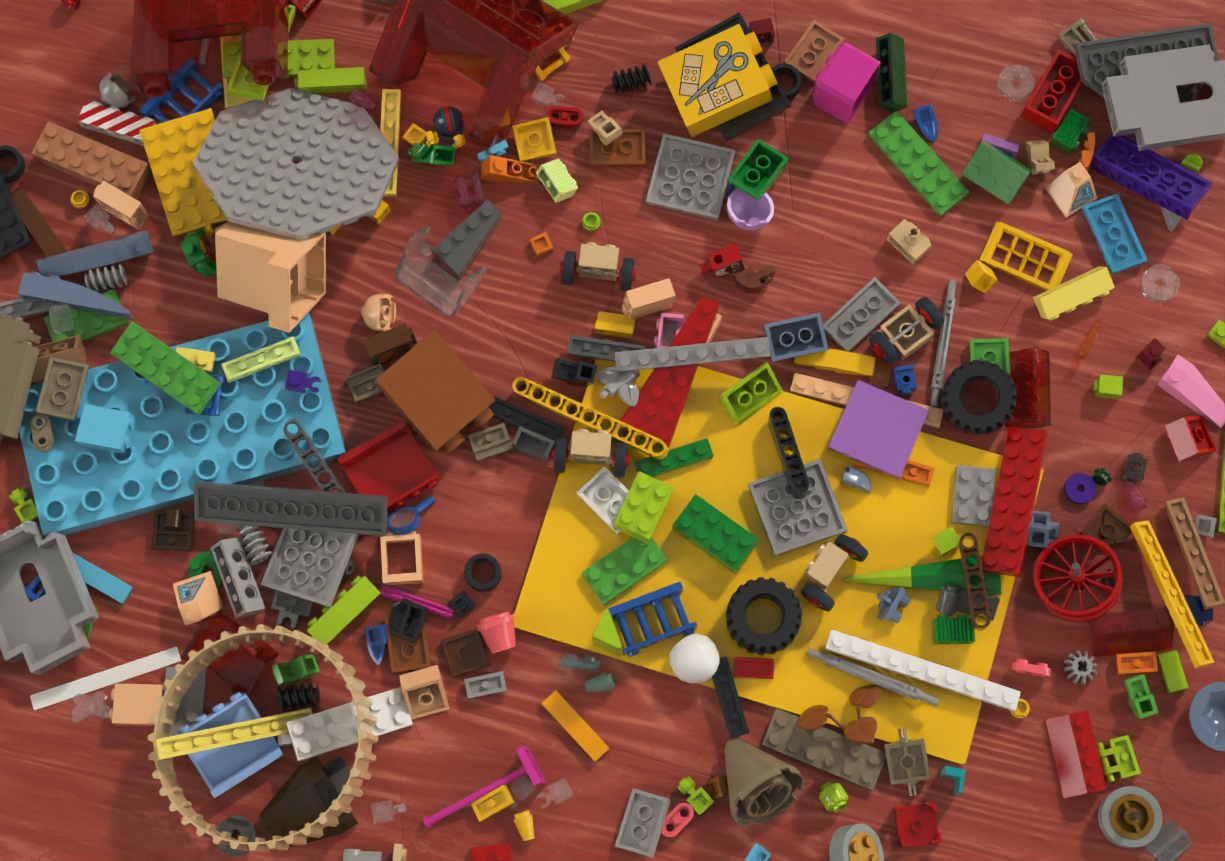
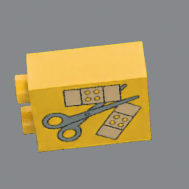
[658,24,777,137]

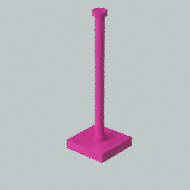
[422,746,547,828]

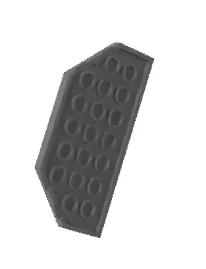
[1073,23,1219,103]

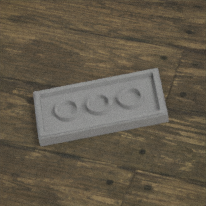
[823,277,901,352]

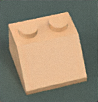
[399,665,450,720]

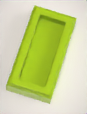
[1156,650,1189,694]

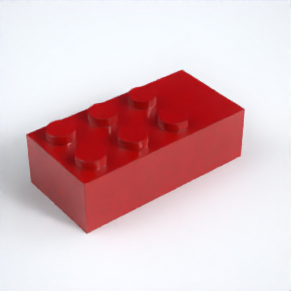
[1020,49,1082,134]

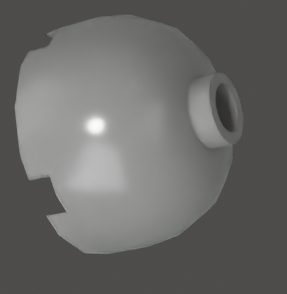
[99,71,136,108]

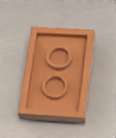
[783,20,845,84]

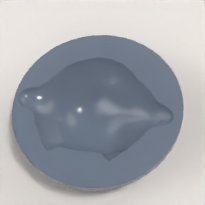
[1189,682,1225,752]

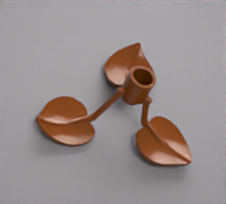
[796,684,881,745]

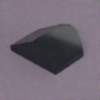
[390,598,428,643]

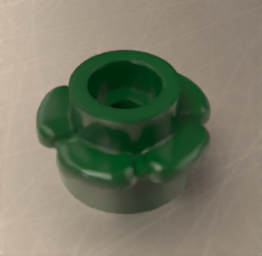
[1093,468,1112,486]

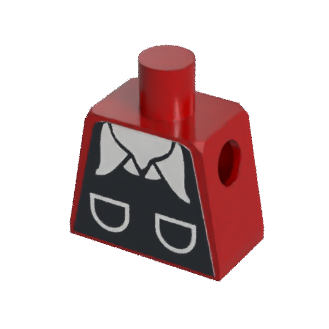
[699,243,745,277]

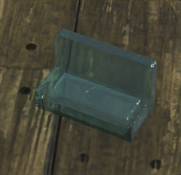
[1143,820,1193,861]

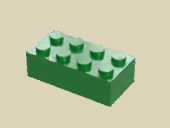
[672,494,759,574]

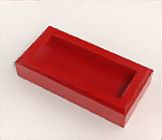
[734,657,774,679]

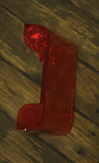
[180,612,279,697]

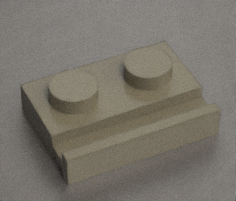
[345,363,384,404]
[468,423,514,462]

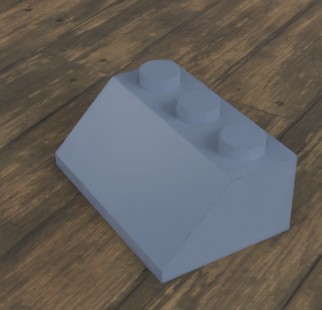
[762,313,828,362]

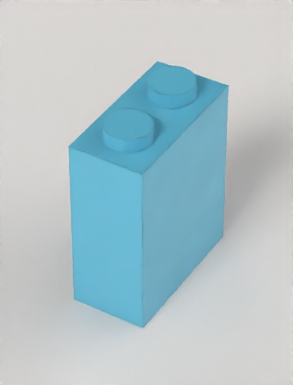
[75,404,135,454]

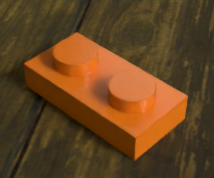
[1115,652,1158,675]

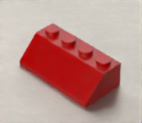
[1045,711,1107,799]

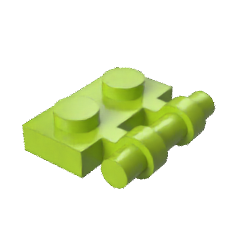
[1096,735,1141,783]

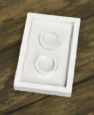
[577,466,629,535]

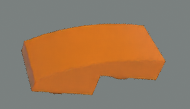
[1078,132,1095,172]

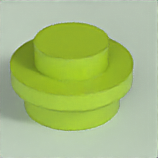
[582,212,601,231]

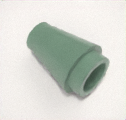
[585,672,615,692]

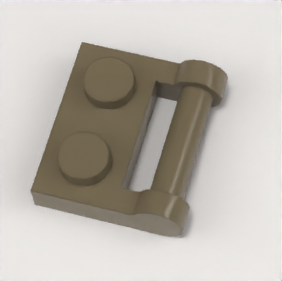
[1057,18,1098,58]

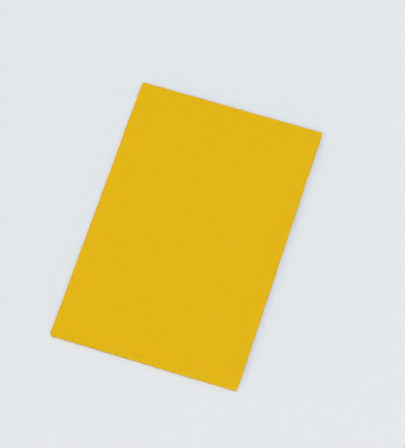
[514,339,1044,765]

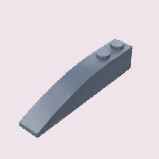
[36,230,153,277]
[18,272,134,320]

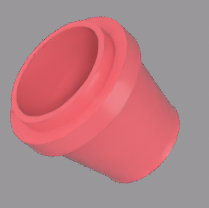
[476,611,517,654]

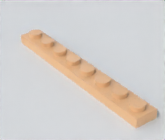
[790,373,944,429]

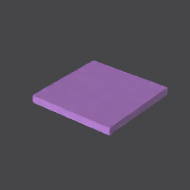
[828,380,929,479]

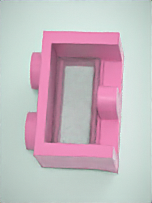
[654,313,686,348]

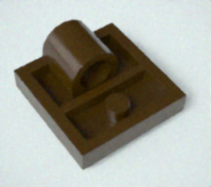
[151,509,194,552]

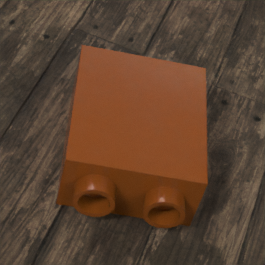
[373,330,495,454]

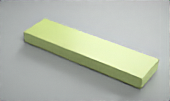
[221,336,301,383]

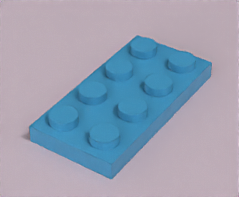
[1082,193,1147,275]

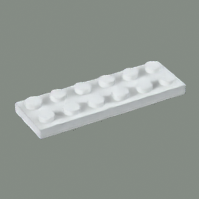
[286,687,413,762]

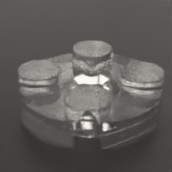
[997,65,1035,102]
[1140,264,1180,302]

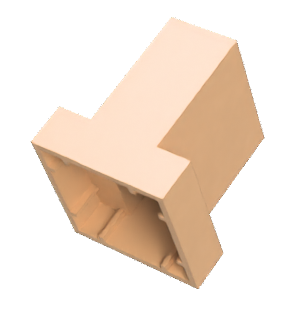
[215,222,326,333]

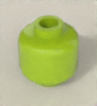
[819,782,848,813]

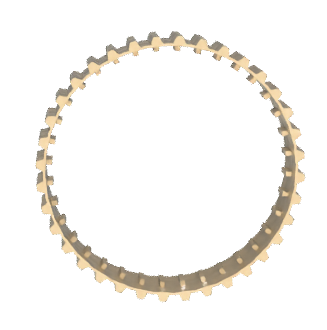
[148,624,378,852]

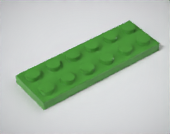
[868,111,969,216]
[110,321,221,415]

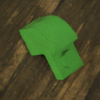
[272,654,320,686]

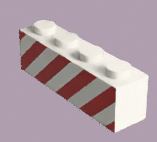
[77,101,156,146]

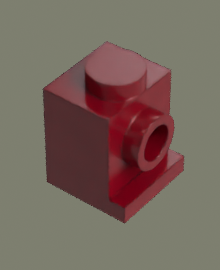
[749,18,775,43]
[1137,338,1166,370]

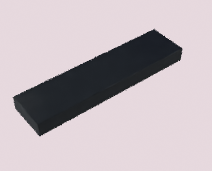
[489,396,564,444]
[712,657,749,739]

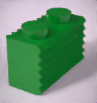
[1049,109,1090,155]
[932,615,975,644]

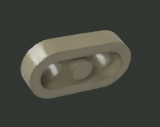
[30,414,55,453]

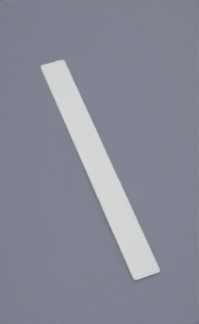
[30,647,181,710]

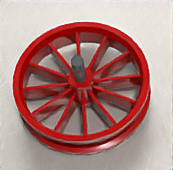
[1033,534,1123,622]

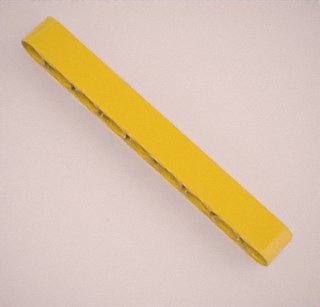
[512,377,668,460]

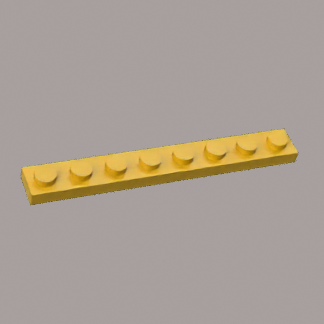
[1130,520,1214,668]

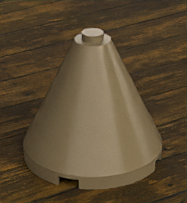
[724,739,804,827]

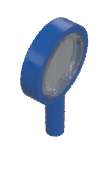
[387,496,435,535]

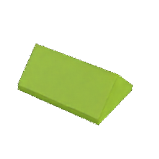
[719,362,783,424]
[593,609,623,656]

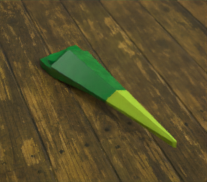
[843,556,1001,596]

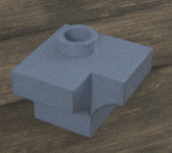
[1027,511,1059,548]

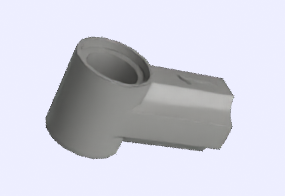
[343,849,383,861]

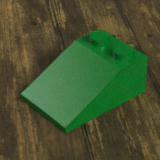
[727,139,789,201]

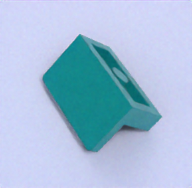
[939,766,966,796]

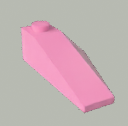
[1156,355,1225,429]

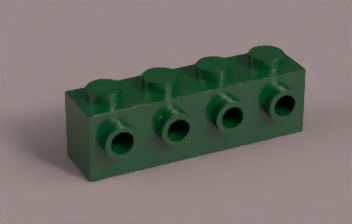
[876,33,908,113]

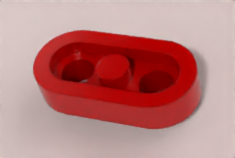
[546,106,583,128]

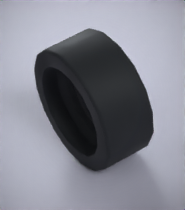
[772,63,802,100]
[0,145,25,183]
[464,553,502,592]

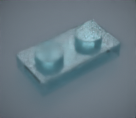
[559,654,600,672]

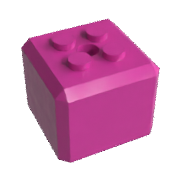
[812,42,881,124]

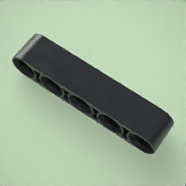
[768,407,809,499]

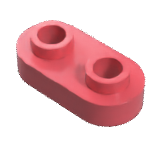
[1011,659,1051,678]
[661,803,694,838]

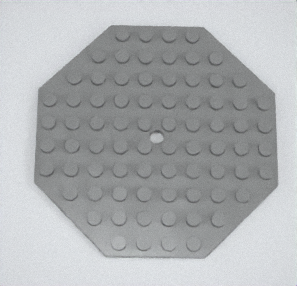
[193,88,399,241]

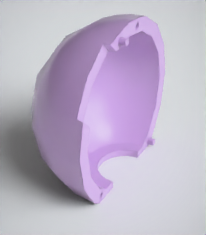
[727,188,774,230]

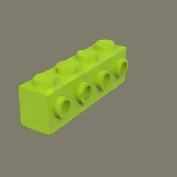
[306,575,381,645]

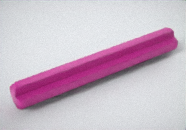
[380,585,454,619]

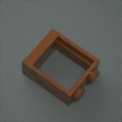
[363,324,417,366]

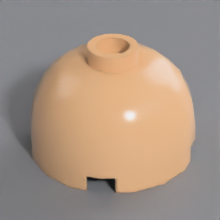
[361,294,396,332]

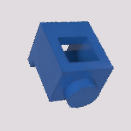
[892,365,917,396]

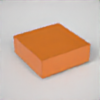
[529,232,554,258]

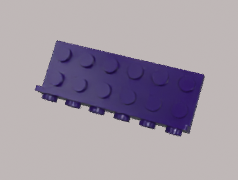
[1090,133,1212,220]

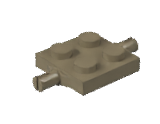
[884,727,931,796]

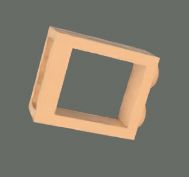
[93,180,149,230]
[380,531,424,586]

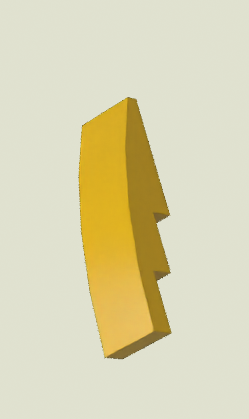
[794,348,876,376]

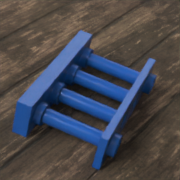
[139,58,224,123]
[607,582,697,657]

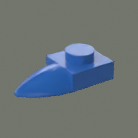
[912,104,938,142]
[365,624,388,665]

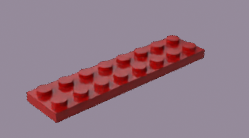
[981,427,1048,577]

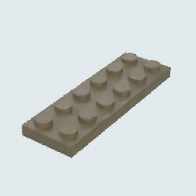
[761,708,886,791]

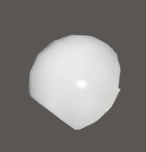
[670,633,720,684]

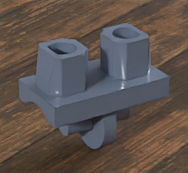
[876,587,911,623]

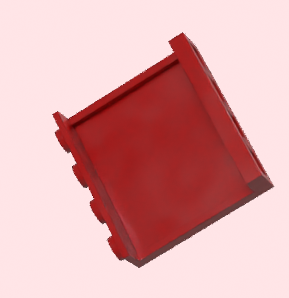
[337,419,440,515]

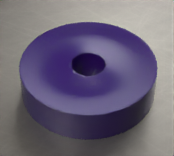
[1064,473,1096,505]

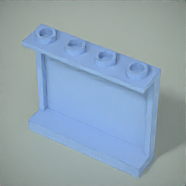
[176,692,283,798]

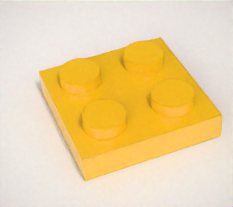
[512,117,557,162]

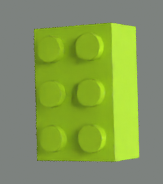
[613,471,674,544]

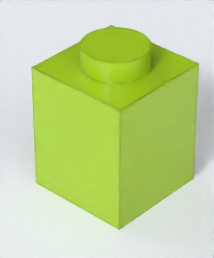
[1092,374,1123,400]

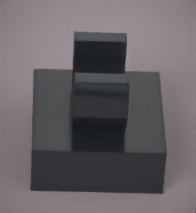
[448,591,476,619]

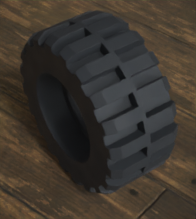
[942,360,1017,435]
[726,577,802,655]

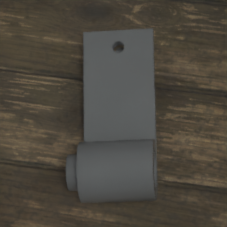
[936,583,1000,620]

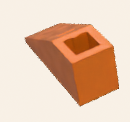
[480,155,541,184]

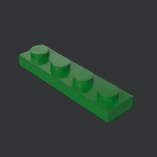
[634,438,714,477]

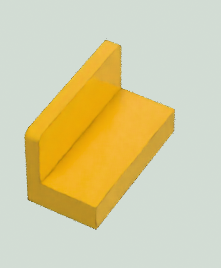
[595,311,636,339]

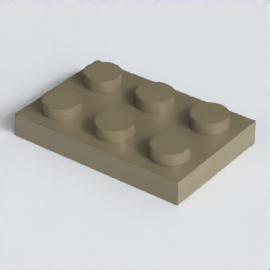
[36,356,89,421]

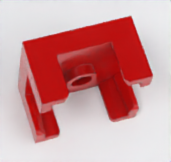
[893,802,942,848]

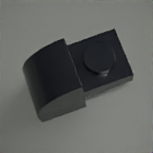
[551,358,598,387]

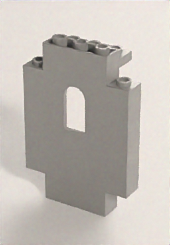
[1101,44,1225,151]
[0,521,99,675]

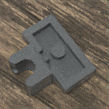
[271,590,314,630]

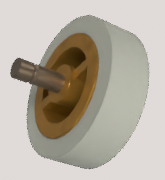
[1098,786,1162,848]
[829,824,884,861]

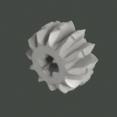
[1063,651,1098,685]

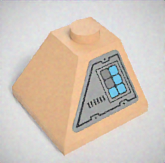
[1045,162,1097,218]
[173,571,224,626]

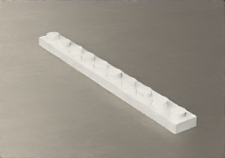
[825,629,1021,711]

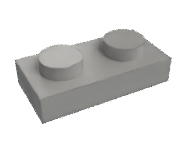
[464,671,507,700]

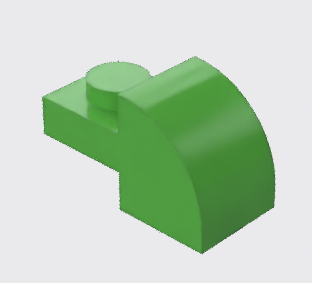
[1124,674,1159,719]

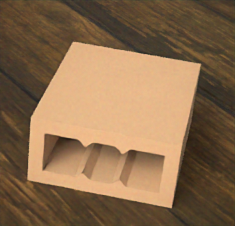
[622,278,676,320]
[109,684,165,726]

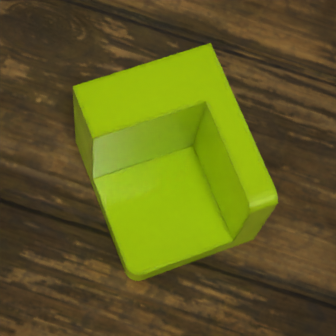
[932,527,960,558]

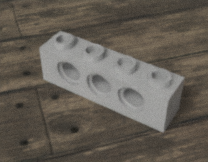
[210,537,265,619]

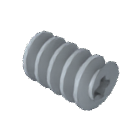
[85,263,127,291]
[237,525,272,565]

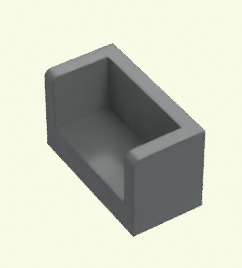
[512,427,556,463]

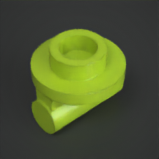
[1180,153,1203,173]

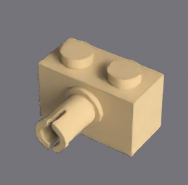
[887,219,932,265]

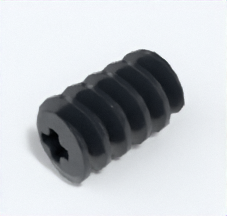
[611,64,651,95]
[277,682,320,711]

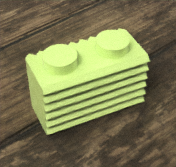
[536,158,578,203]

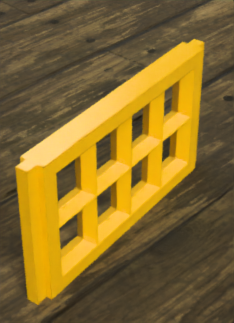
[979,221,1073,291]

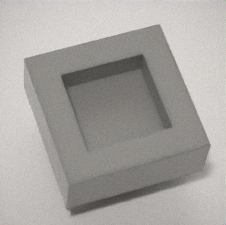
[1195,514,1217,538]

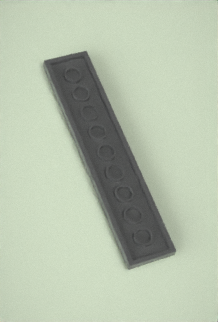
[194,482,388,536]

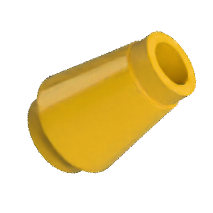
[513,810,535,841]

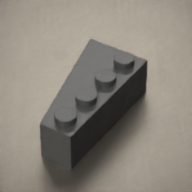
[433,200,502,281]

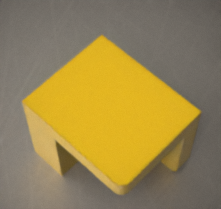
[965,260,998,294]

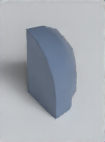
[840,466,871,493]

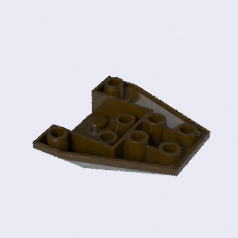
[259,756,358,847]

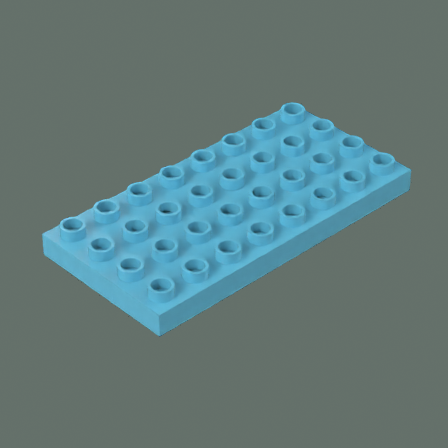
[19,312,347,538]

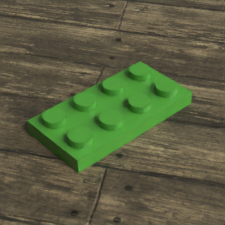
[44,289,129,343]
[582,537,668,605]

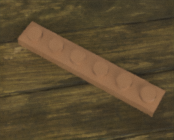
[1164,497,1225,610]

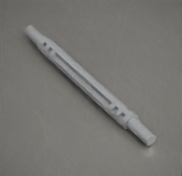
[930,280,957,408]
[807,648,940,707]

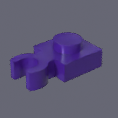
[285,370,321,393]

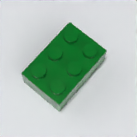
[961,141,1032,204]

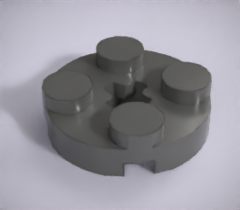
[216,815,256,856]

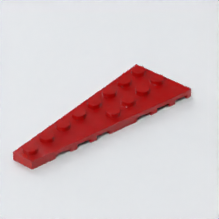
[620,296,721,447]

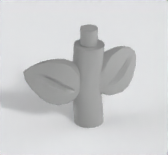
[597,367,640,407]

